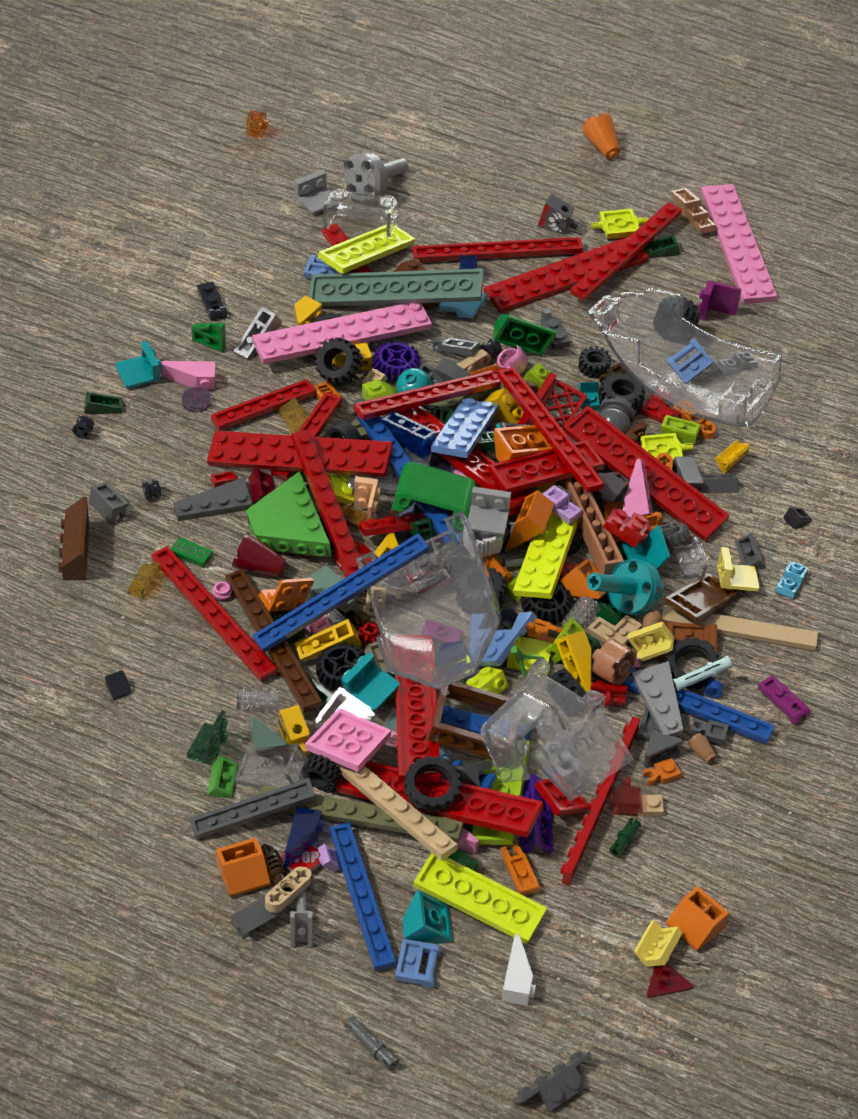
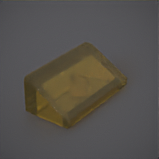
[278,398,307,434]
[127,563,160,599]

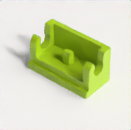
[546,617,586,663]

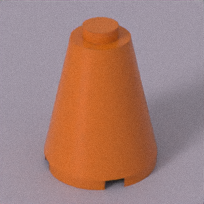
[582,113,620,159]

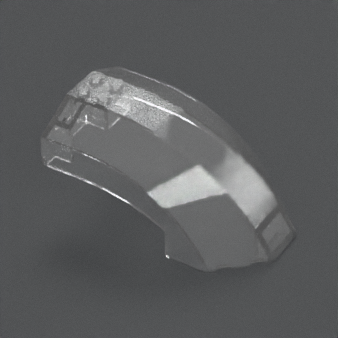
[588,288,782,427]
[356,511,501,690]

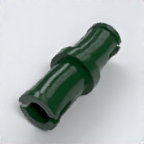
[609,818,641,857]

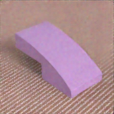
[543,485,582,524]

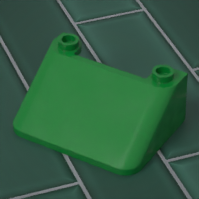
[390,462,476,534]

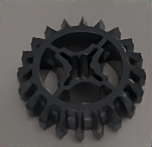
[521,582,573,625]
[316,642,366,693]

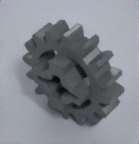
[659,522,690,548]

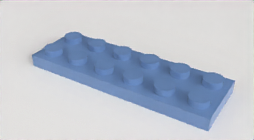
[431,398,498,458]

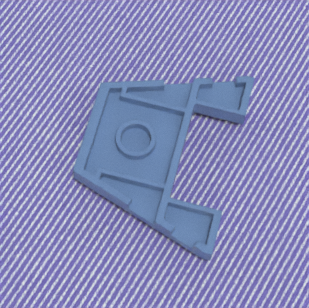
[467,612,537,667]

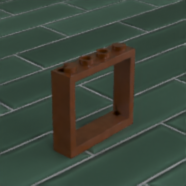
[428,678,522,764]

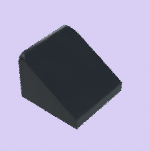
[783,507,812,529]
[105,670,132,700]

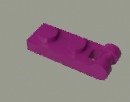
[757,675,811,724]

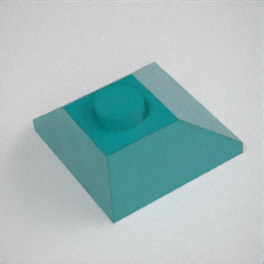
[402,890,453,944]

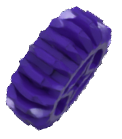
[373,341,421,383]

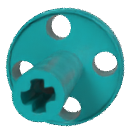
[587,559,664,616]

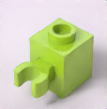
[523,362,556,394]

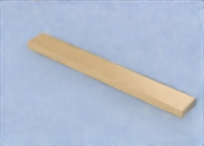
[662,605,818,651]

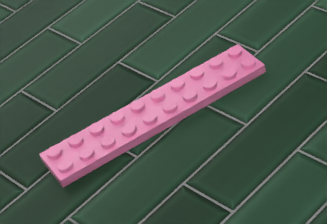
[701,184,777,304]
[252,303,432,364]

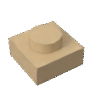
[362,368,388,384]
[641,795,664,817]

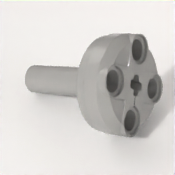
[343,152,409,202]

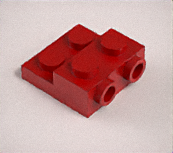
[603,507,652,548]

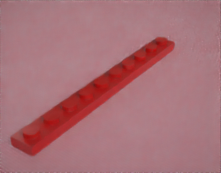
[570,202,682,301]
[412,237,583,263]
[353,367,507,420]
[497,367,604,493]
[291,430,368,592]
[359,505,522,536]
[151,546,277,682]
[560,716,640,886]

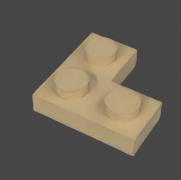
[587,615,642,645]

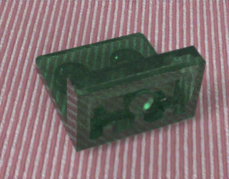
[187,710,228,765]

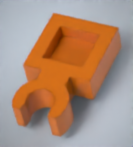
[642,758,681,786]

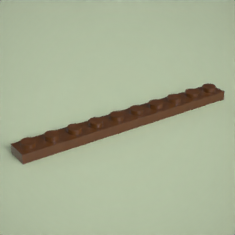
[225,569,322,713]

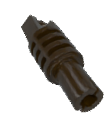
[261,843,291,892]

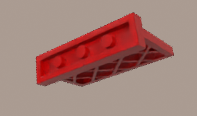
[517,372,587,429]

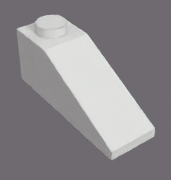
[502,934,536,1006]

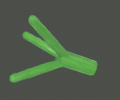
[510,646,545,683]

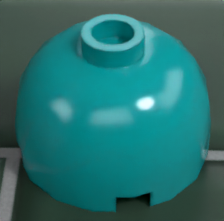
[396,368,433,393]

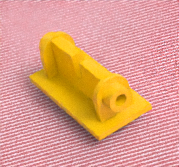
[715,439,750,474]

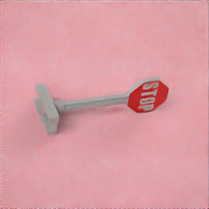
[282,843,321,948]

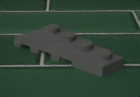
[174,477,252,521]

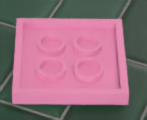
[305,708,391,772]

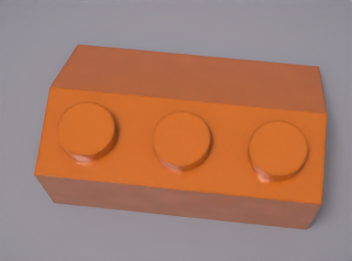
[494,425,552,462]

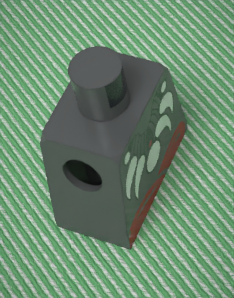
[538,194,580,234]

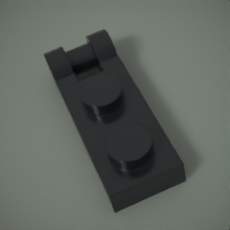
[197,281,227,320]

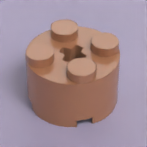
[592,638,637,685]

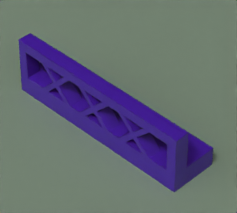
[520,774,553,854]

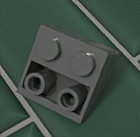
[598,472,630,502]

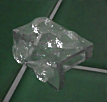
[673,537,709,580]

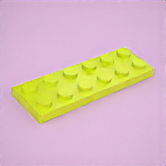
[318,223,415,274]
[513,512,579,599]
[413,853,547,944]

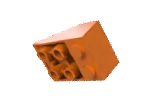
[505,490,554,552]

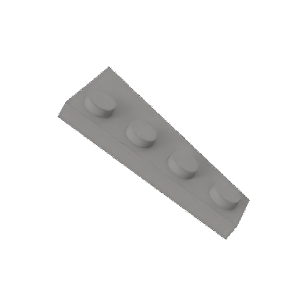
[632,661,683,737]

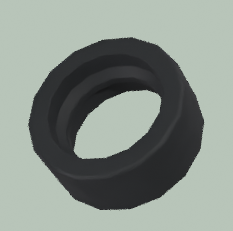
[328,420,362,440]

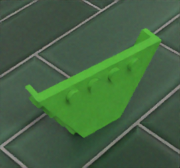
[246,471,331,557]

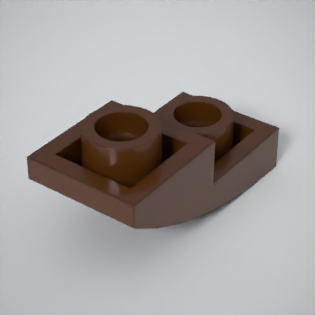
[625,421,647,442]

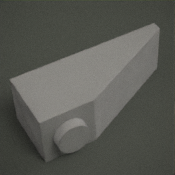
[234,307,282,360]

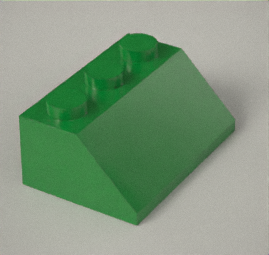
[493,314,557,357]

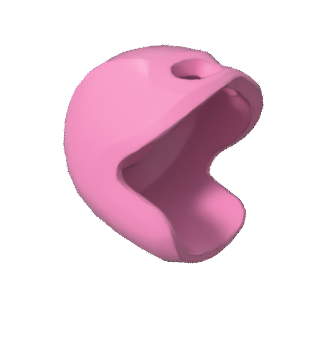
[497,346,528,374]

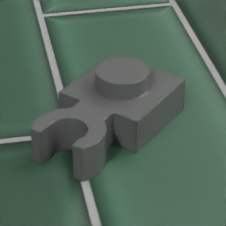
[691,719,729,745]

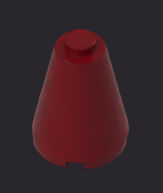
[232,532,288,577]

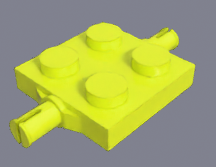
[591,209,648,239]
[640,433,693,465]

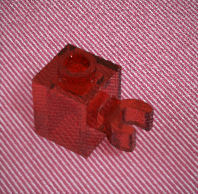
[609,777,640,816]

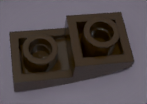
[332,603,370,628]

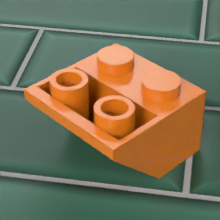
[216,837,270,897]
[666,886,729,951]

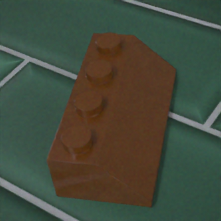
[58,497,89,580]

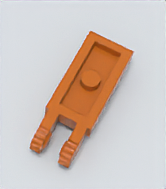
[516,611,563,643]
[500,843,540,896]

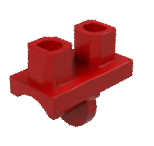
[589,680,627,708]

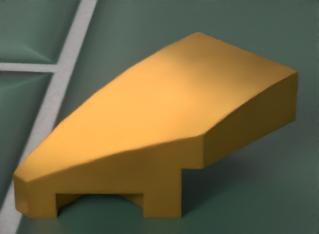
[341,503,367,530]

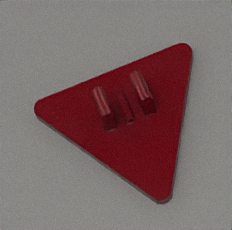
[647,963,693,998]

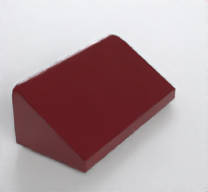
[249,468,274,504]

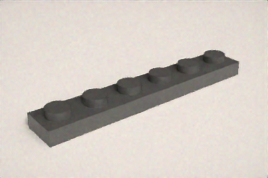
[189,778,316,840]

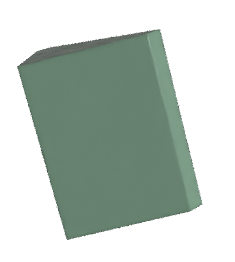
[249,717,287,749]

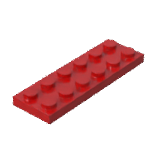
[488,440,605,493]

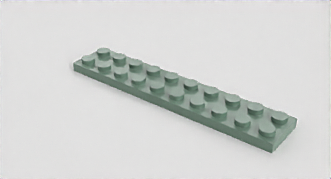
[309,269,484,306]

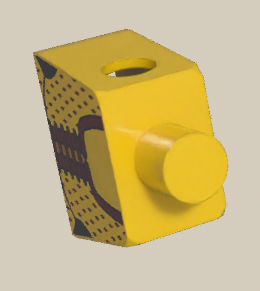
[277,705,310,758]

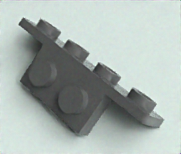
[512,1050,592,1111]

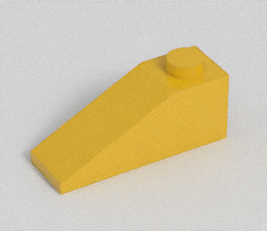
[295,619,362,661]
[555,631,591,693]

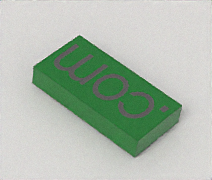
[171,537,213,568]

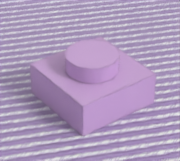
[318,844,341,872]

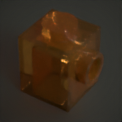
[246,110,269,138]

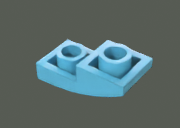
[775,561,809,599]

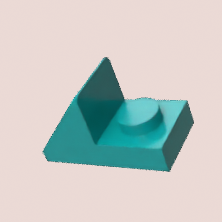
[577,382,600,411]

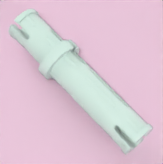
[673,656,733,691]

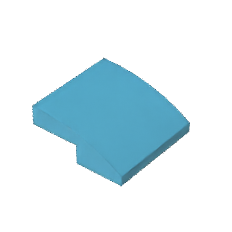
[439,292,487,318]

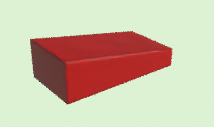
[210,471,237,488]

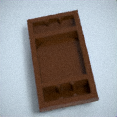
[665,573,739,622]

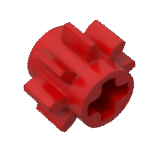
[358,623,382,646]

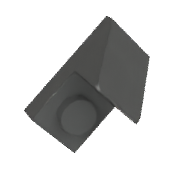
[455,760,492,787]

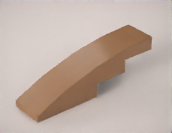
[671,188,716,234]

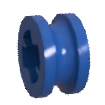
[704,680,724,699]

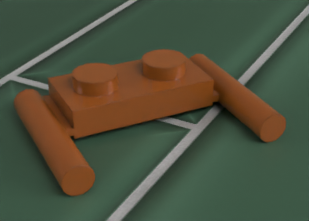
[658,621,718,660]

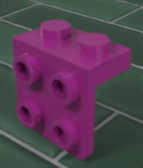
[698,280,742,320]

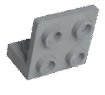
[295,169,340,214]
[466,487,511,536]

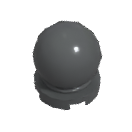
[599,396,636,434]

